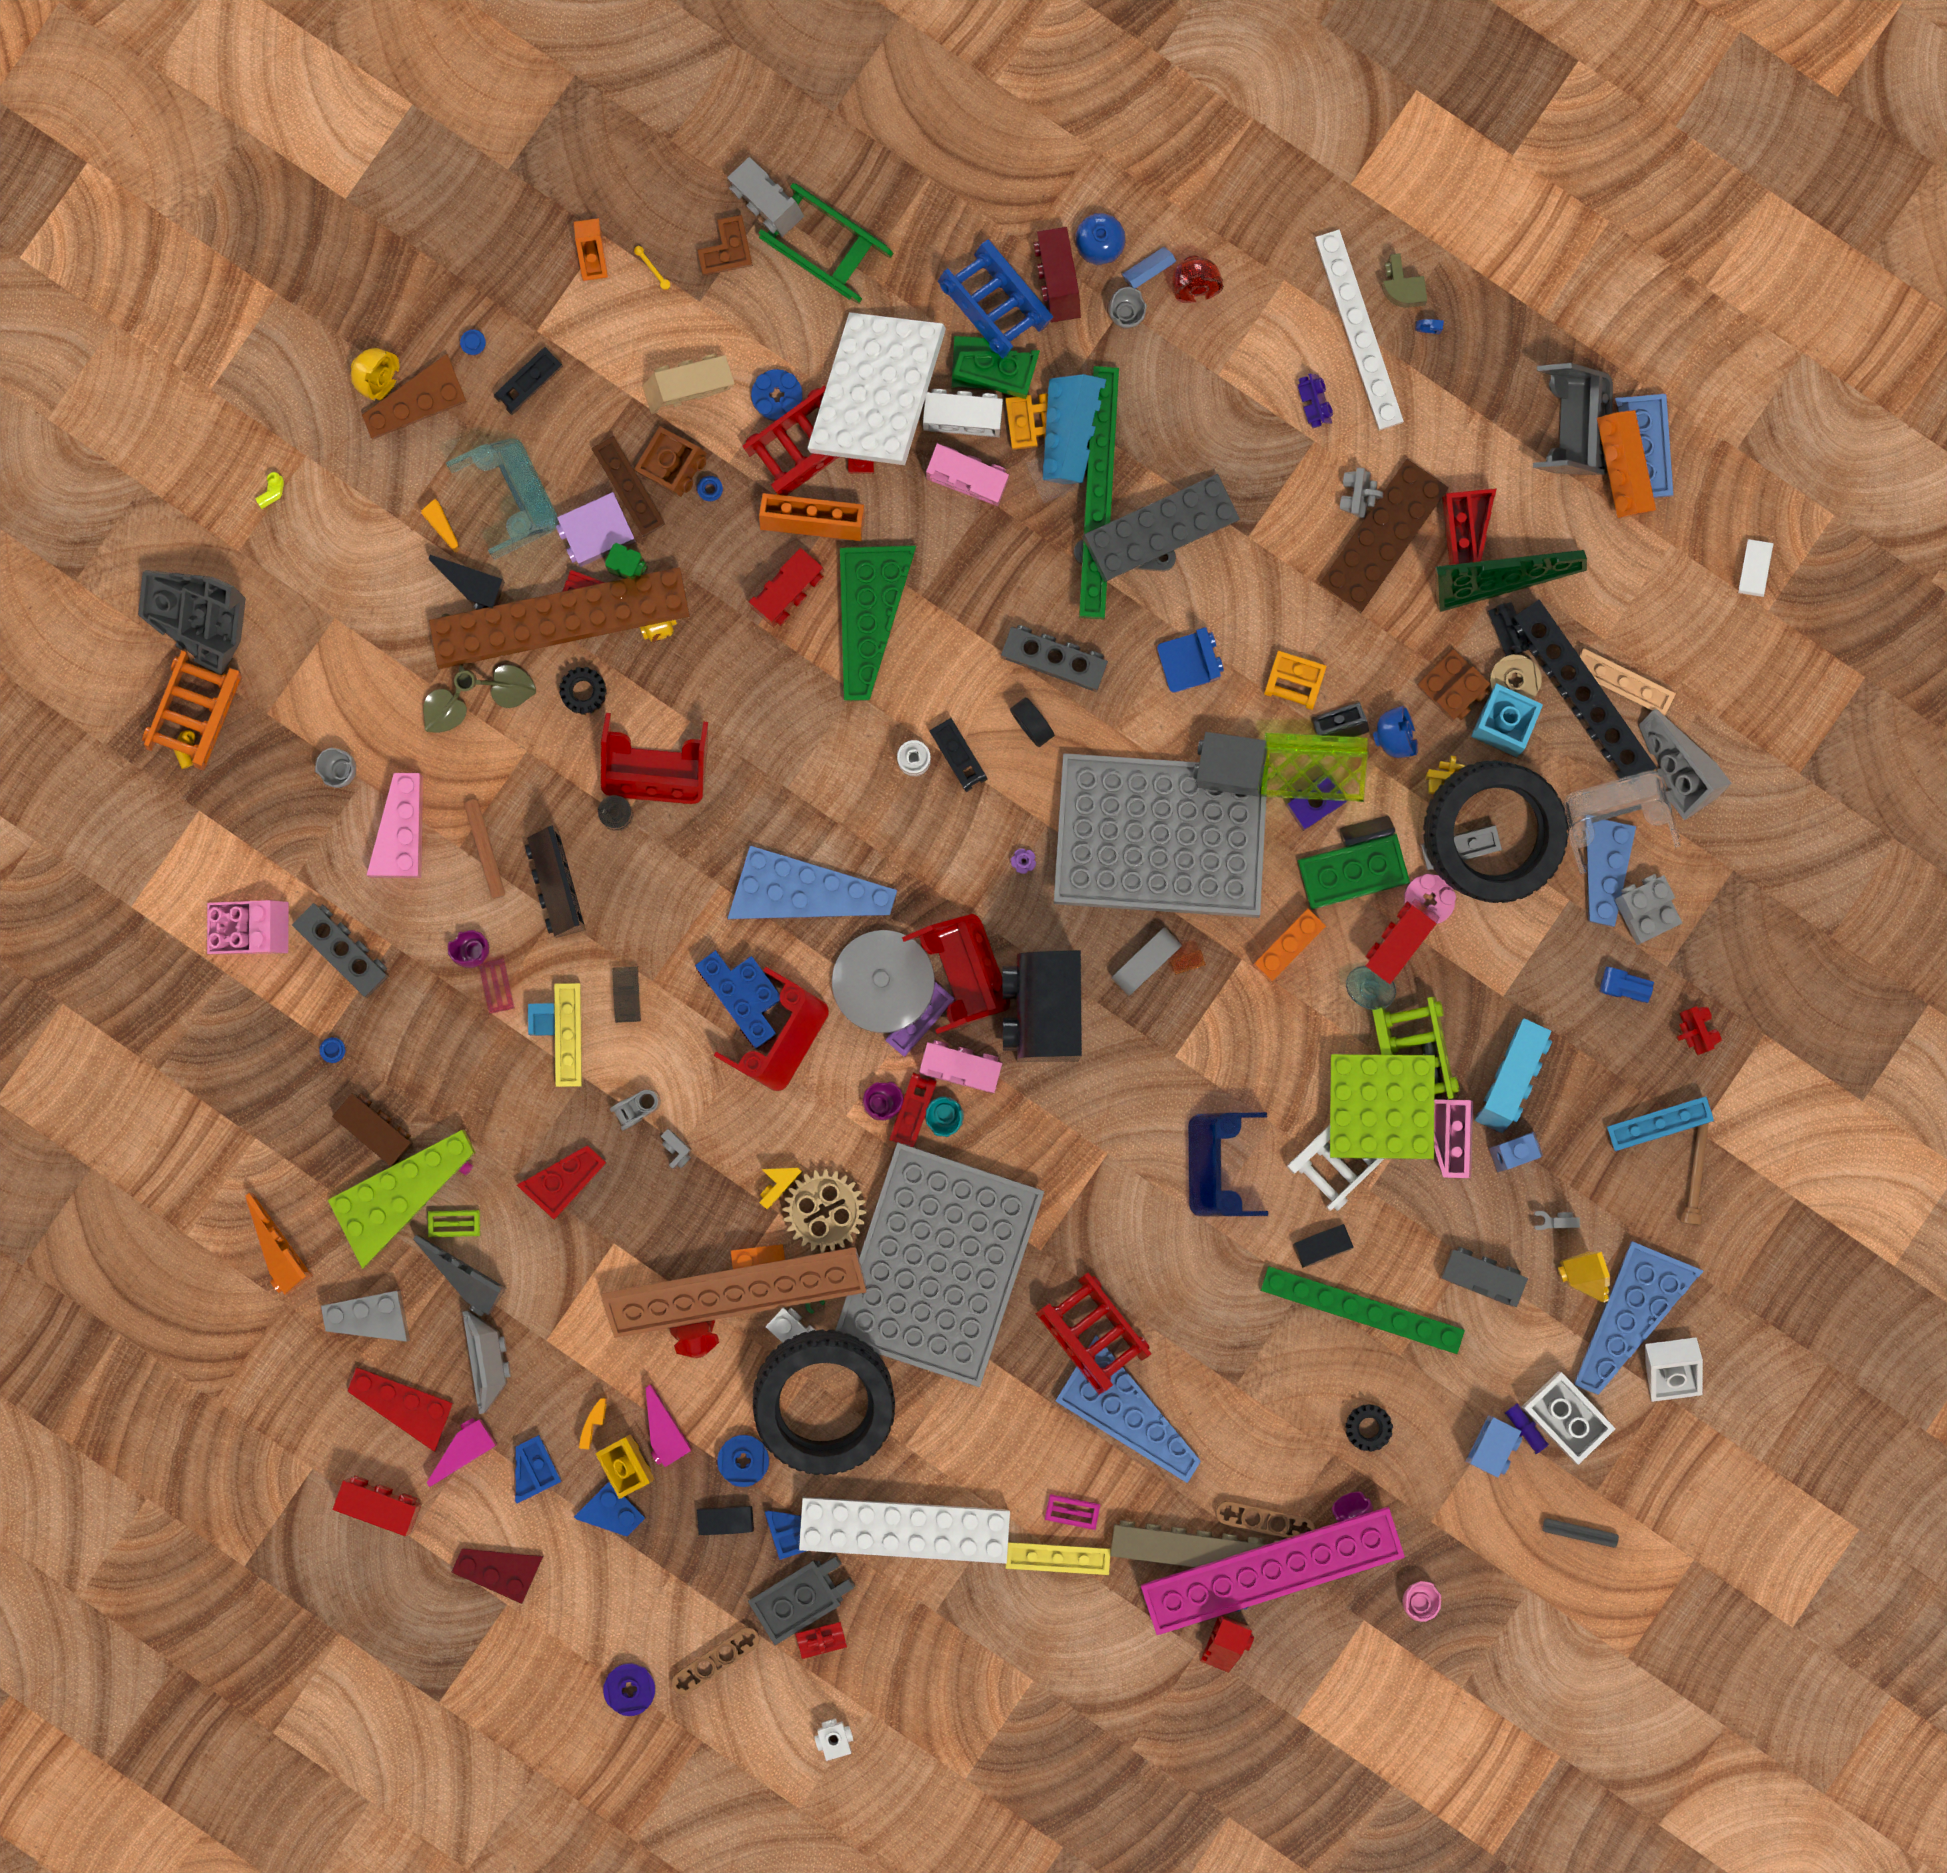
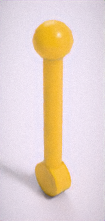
[634,246,671,290]

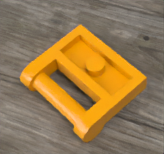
[1264,650,1327,710]

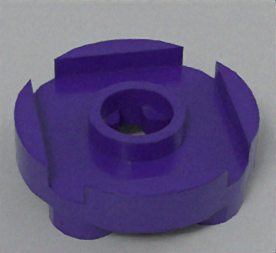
[603,1663,656,1716]

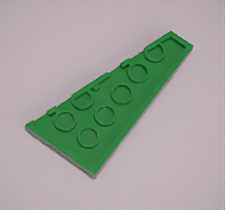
[840,546,917,702]

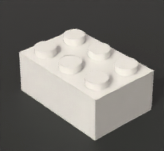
[923,389,1003,438]
[1521,1371,1615,1465]

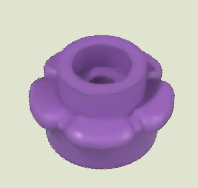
[1011,848,1036,874]

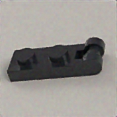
[494,347,563,415]
[929,718,988,792]

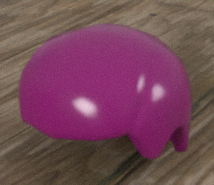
[448,930,490,969]
[862,1082,904,1121]
[1332,1492,1374,1522]

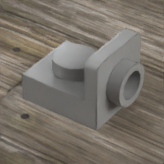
[661,1129,692,1169]

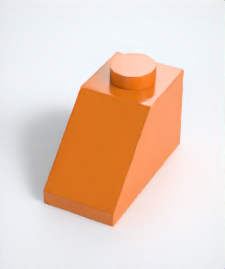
[574,218,608,281]
[731,1244,785,1269]

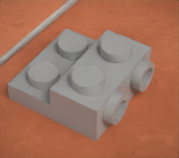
[1614,874,1682,945]

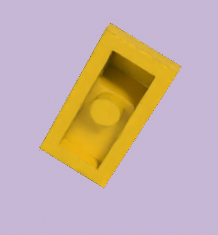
[759,1168,802,1210]

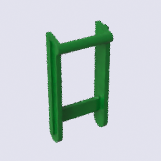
[759,183,894,304]

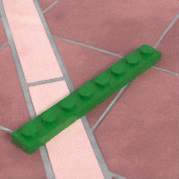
[1260,1266,1465,1354]

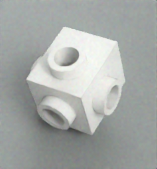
[814,1719,854,1761]

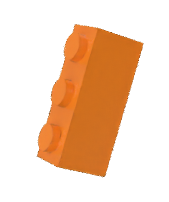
[1253,909,1326,983]

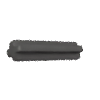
[1542,1518,1619,1548]

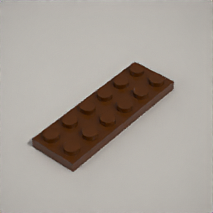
[1319,459,1449,613]

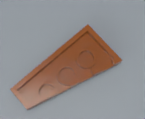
[362,354,467,440]

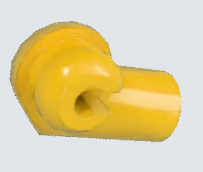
[173,730,196,769]

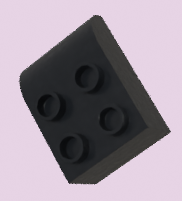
[1002,950,1082,1062]

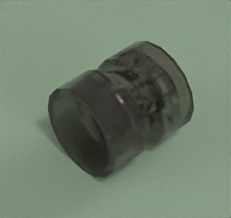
[598,795,634,831]

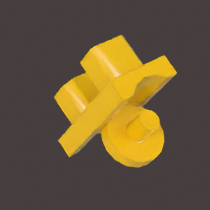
[1426,755,1465,794]

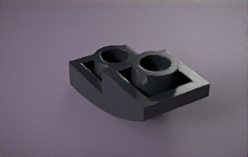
[1293,1224,1354,1268]
[697,1506,754,1535]

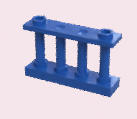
[937,239,1053,359]

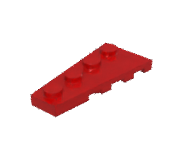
[347,1367,454,1452]

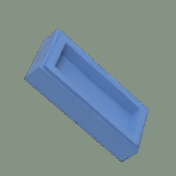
[1122,247,1176,289]

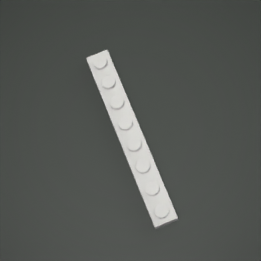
[1315,230,1404,431]

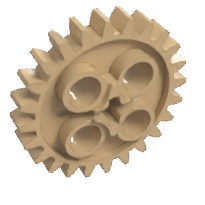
[783,1169,866,1253]

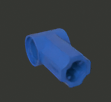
[1599,967,1654,1003]

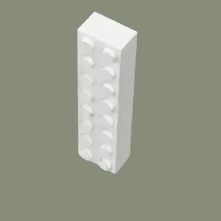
[799,1496,1010,1564]

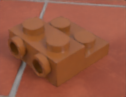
[634,426,707,497]
[1417,649,1490,722]

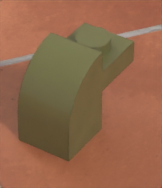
[1382,253,1427,308]

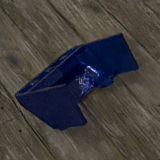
[1188,1112,1268,1217]

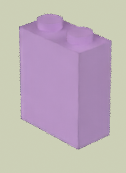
[556,492,636,567]

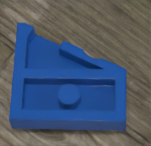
[515,1435,562,1504]
[574,1481,646,1537]
[765,1511,806,1560]

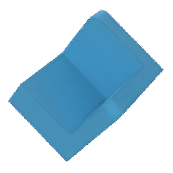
[528,1003,555,1036]

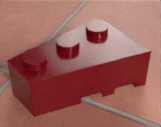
[1033,227,1081,323]

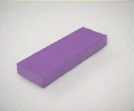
[885,982,955,1057]

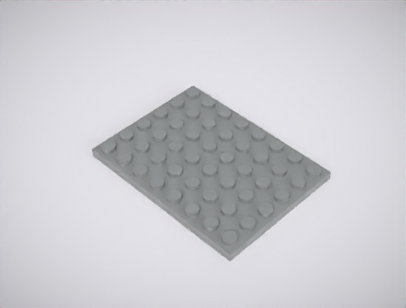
[1054,753,1268,918]
[835,1142,1045,1387]

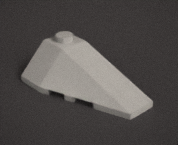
[1639,709,1732,820]

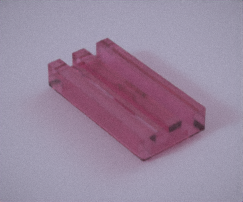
[479,958,515,1014]

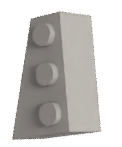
[321,1290,410,1342]

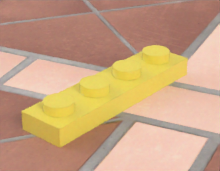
[554,983,582,1087]
[1006,1542,1111,1575]

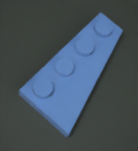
[1585,816,1636,927]

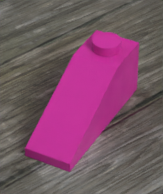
[646,1384,692,1467]
[427,1418,498,1487]

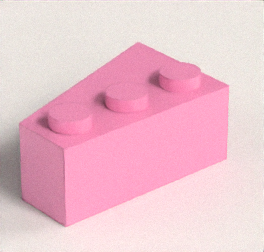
[926,443,1009,506]
[919,1040,1002,1094]

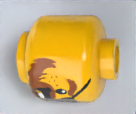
[640,620,677,643]

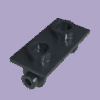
[1488,601,1529,656]

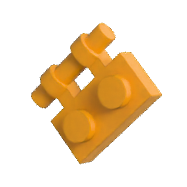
[1006,394,1048,450]

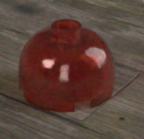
[1172,255,1224,303]

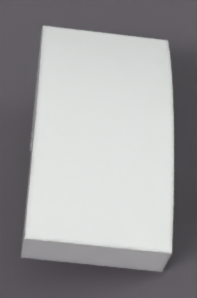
[1738,539,1773,597]

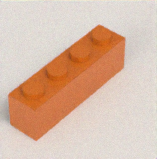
[1597,410,1656,518]
[759,493,865,541]

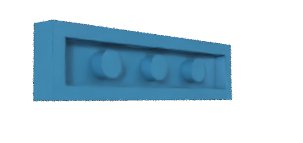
[1607,1096,1714,1151]

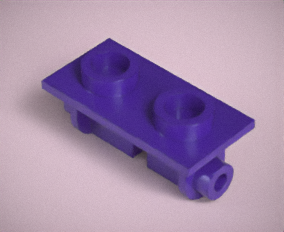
[1297,373,1333,428]

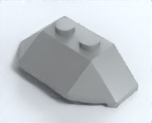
[462,1311,511,1414]

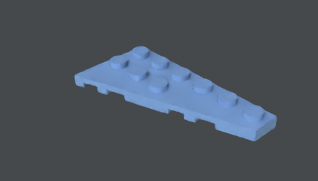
[728,846,897,920]
[1573,1241,1703,1395]
[1055,1335,1201,1483]

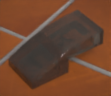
[612,966,641,1023]

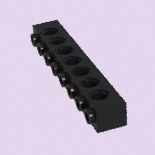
[1512,599,1657,786]

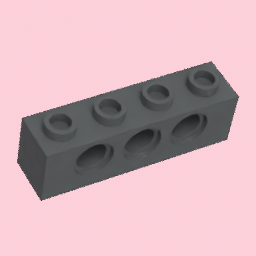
[1001,625,1108,692]
[292,903,389,998]

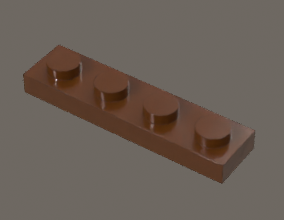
[591,436,665,537]

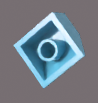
[1471,683,1543,758]

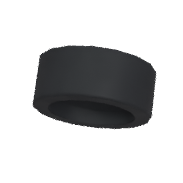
[1010,697,1055,747]

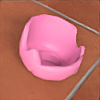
[1402,1581,1441,1622]

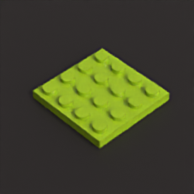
[1330,1054,1435,1159]

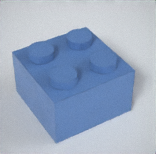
[1465,1415,1522,1478]

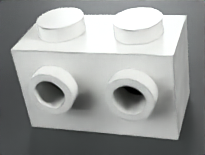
[766,1307,815,1343]

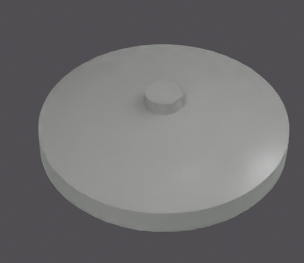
[832,930,935,1033]

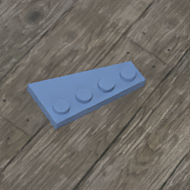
[1615,394,1674,498]

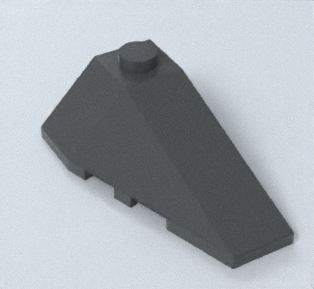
[413,1235,506,1316]

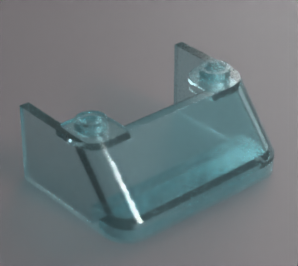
[446,438,559,560]

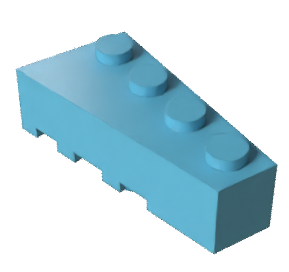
[1474,1018,1552,1133]

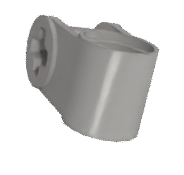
[610,1090,661,1131]

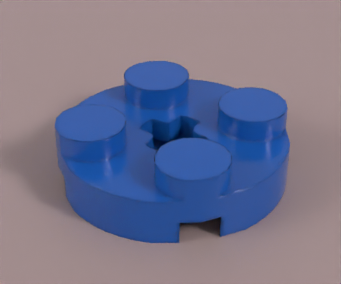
[751,369,803,421]
[717,1435,769,1487]

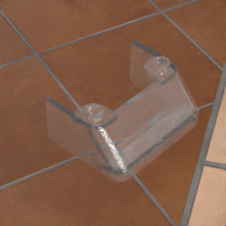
[1563,770,1681,874]

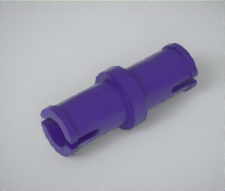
[1505,1403,1549,1454]

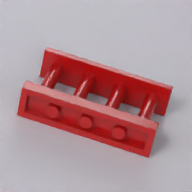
[742,385,839,496]
[1035,1273,1152,1395]

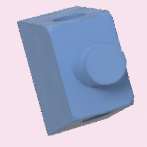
[1488,1131,1543,1172]

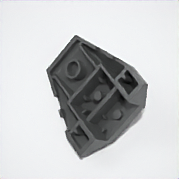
[138,570,246,675]

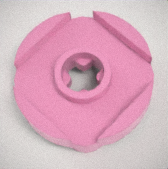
[1404,874,1456,924]

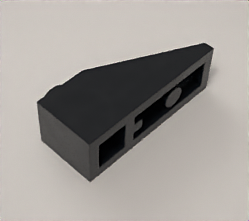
[429,555,505,610]

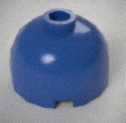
[1075,213,1126,265]
[1373,706,1418,758]

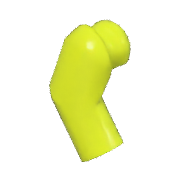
[255,472,284,509]

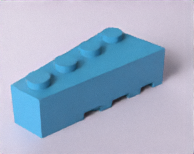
[1043,374,1106,484]

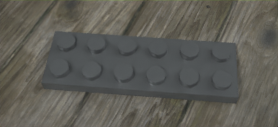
[1082,474,1240,582]

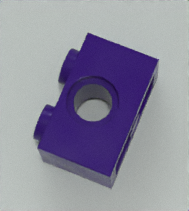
[1286,775,1347,831]

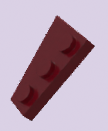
[451,1548,544,1604]

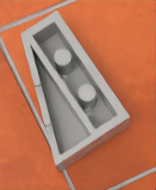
[727,157,804,237]

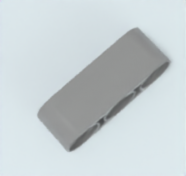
[1111,927,1182,996]

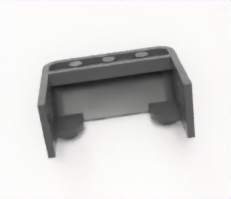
[1533,363,1613,475]

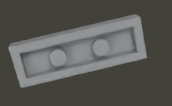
[1420,824,1502,870]

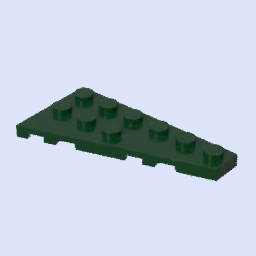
[1435,550,1587,612]

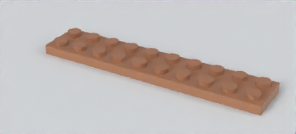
[602,1247,867,1338]

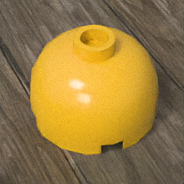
[351,348,400,401]

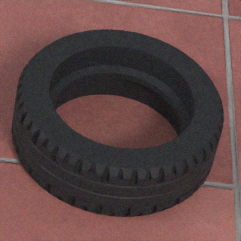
[1423,760,1569,903]
[753,1329,895,1475]

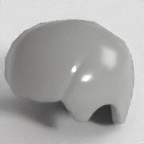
[1108,286,1147,329]
[315,748,356,788]

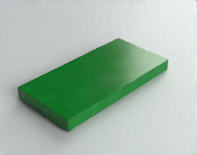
[1297,834,1410,910]

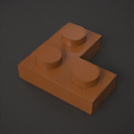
[697,215,753,276]

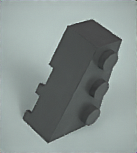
[1440,1247,1528,1307]

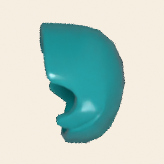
[926,1096,964,1137]

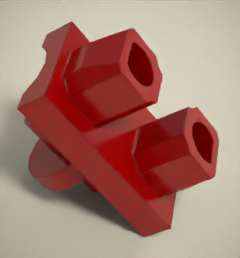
[1676,1006,1722,1056]
[795,1622,847,1659]

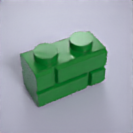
[605,543,648,580]

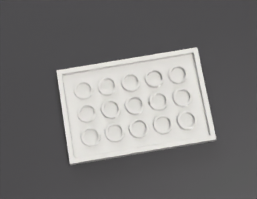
[808,312,946,465]

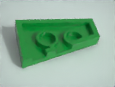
[952,350,1040,399]

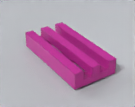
[1045,1494,1100,1530]

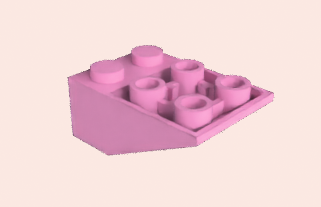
[207,900,289,954]

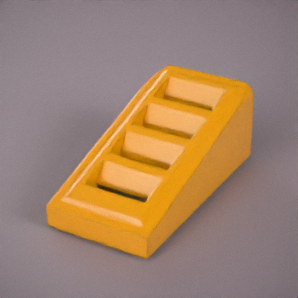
[421,499,461,553]

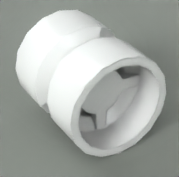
[897,740,931,777]

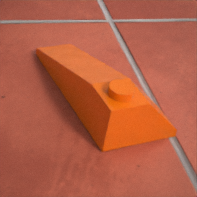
[245,1193,313,1295]

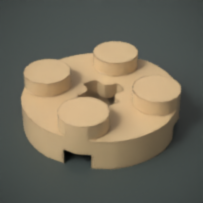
[1489,654,1542,699]

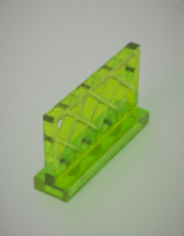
[1261,733,1369,802]

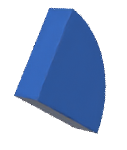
[1415,319,1444,335]

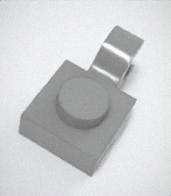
[1534,1211,1580,1230]

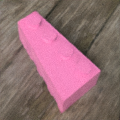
[367,773,423,878]

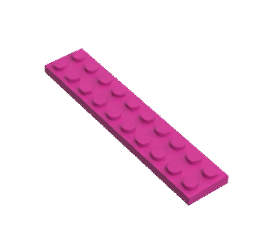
[1141,1506,1405,1635]

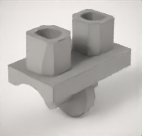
[1340,468,1383,518]

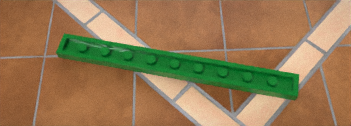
[1079,366,1119,620]

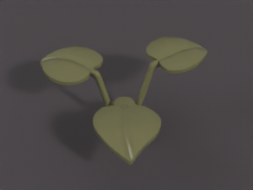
[423,614,536,733]

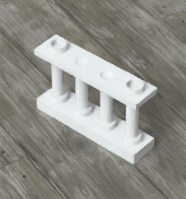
[1286,1125,1384,1211]

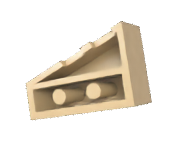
[642,354,735,415]

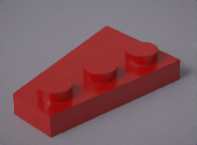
[516,1145,607,1220]

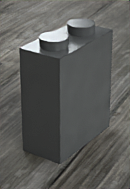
[1193,732,1268,797]

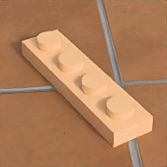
[1572,648,1676,716]

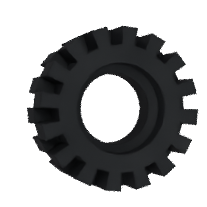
[559,667,607,715]
[1345,1404,1393,1452]

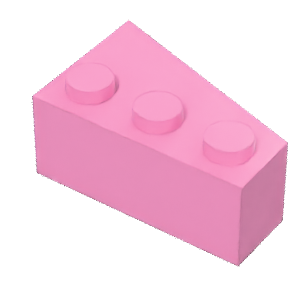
[1434,1100,1473,1178]

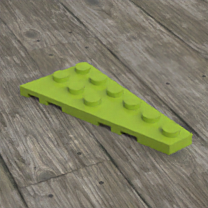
[328,1130,476,1269]

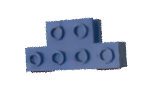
[695,950,780,1050]

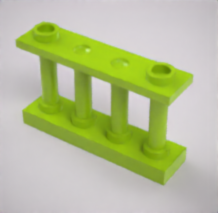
[1372,997,1459,1099]

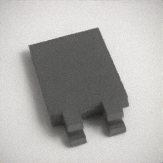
[748,1555,855,1645]

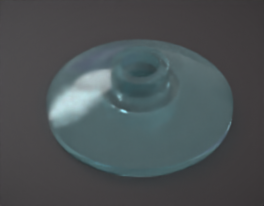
[1346,966,1396,1010]

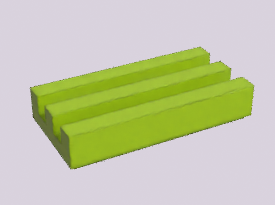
[428,1210,481,1237]

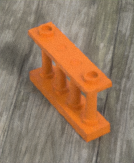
[142,651,242,771]

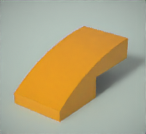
[579,1398,607,1450]

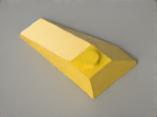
[1558,1251,1610,1302]

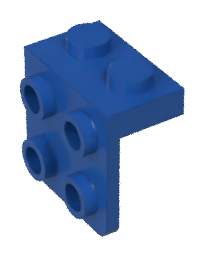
[1157,627,1224,693]

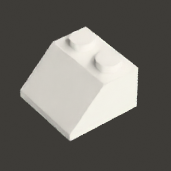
[1645,1337,1703,1402]

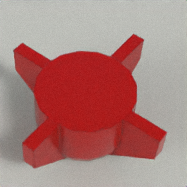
[669,1320,719,1358]

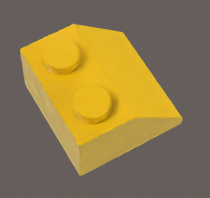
[595,1434,655,1499]

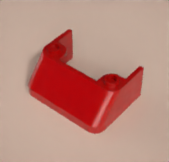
[601,713,708,804]
[902,914,1010,1034]
[713,967,829,1091]

